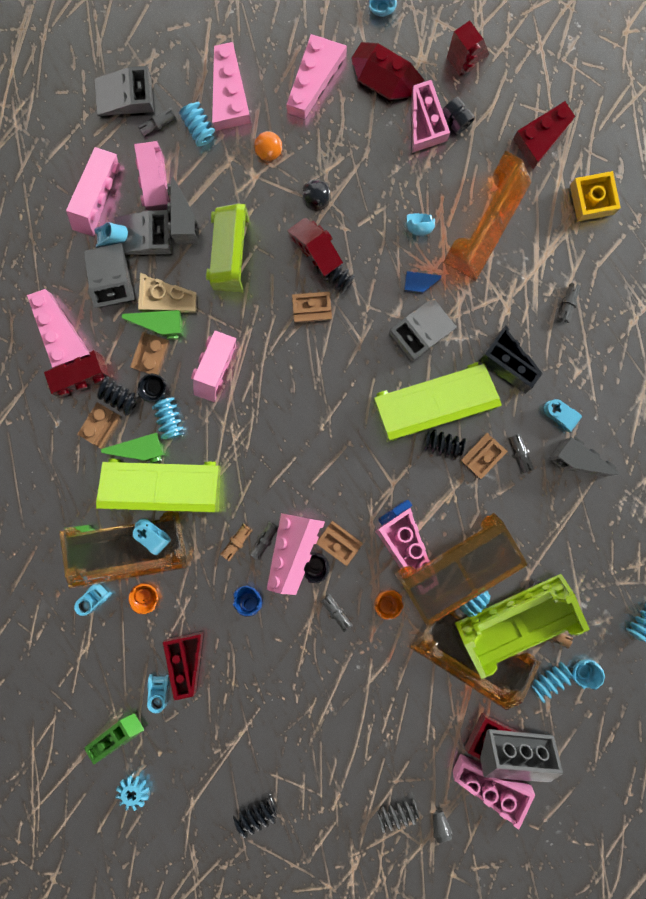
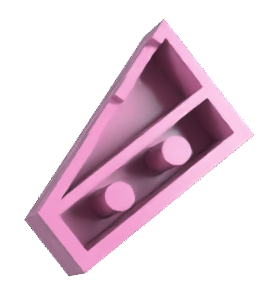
[134,141,170,211]
[191,331,236,402]

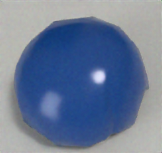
[233,586,262,617]

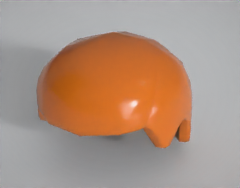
[254,131,282,161]
[128,583,158,615]
[374,590,404,620]

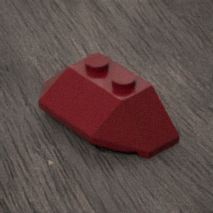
[351,42,425,100]

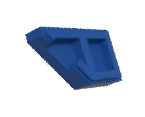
[404,271,442,293]
[379,500,413,525]

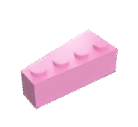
[66,147,120,237]
[27,289,90,368]
[375,508,438,595]
[452,754,535,830]

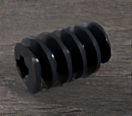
[313,263,355,295]
[97,377,141,416]
[423,429,466,460]
[233,798,277,838]

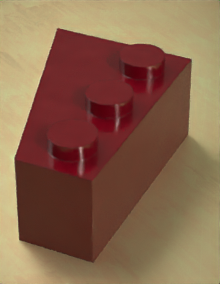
[447,20,489,75]
[513,101,576,170]
[287,218,343,276]
[44,350,110,397]
[163,631,204,701]

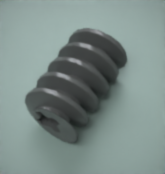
[377,799,420,834]

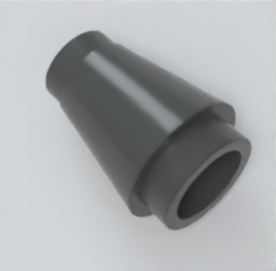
[432,811,453,843]

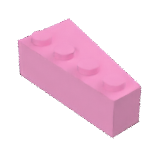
[287,34,347,119]
[212,42,251,131]
[267,513,325,595]

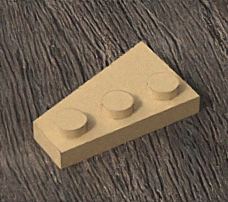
[138,273,197,313]

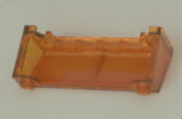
[443,151,531,281]

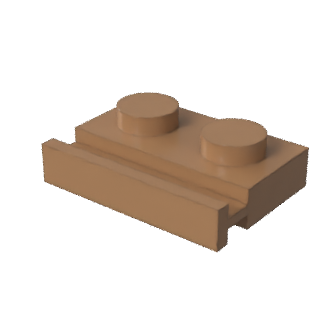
[292,291,332,323]
[130,332,170,374]
[77,402,122,449]
[460,433,508,480]
[316,521,363,566]

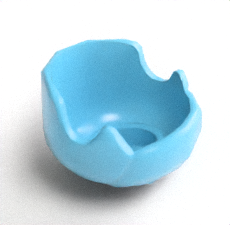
[369,0,397,17]
[406,213,435,236]
[572,659,605,690]

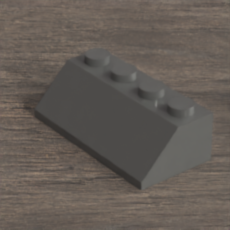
[480,729,563,782]

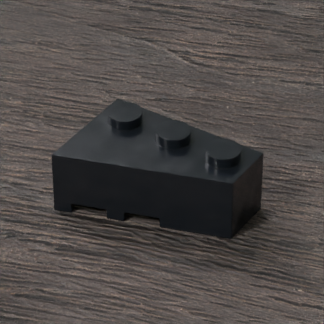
[479,325,543,394]

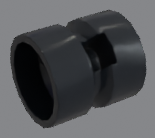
[442,97,476,135]

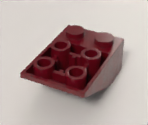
[464,713,518,759]

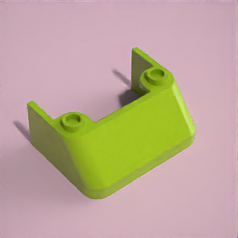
[206,204,249,293]

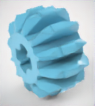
[457,583,491,617]
[115,776,149,811]

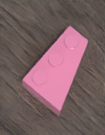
[411,80,450,153]

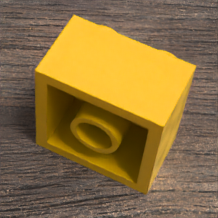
[570,171,621,222]

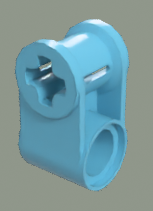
[94,222,128,248]
[543,399,582,433]
[133,518,171,555]
[74,580,112,616]
[147,674,170,713]

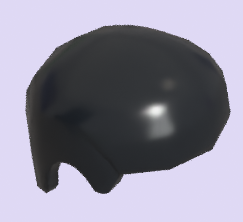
[302,179,331,211]
[137,373,167,403]
[304,552,330,583]

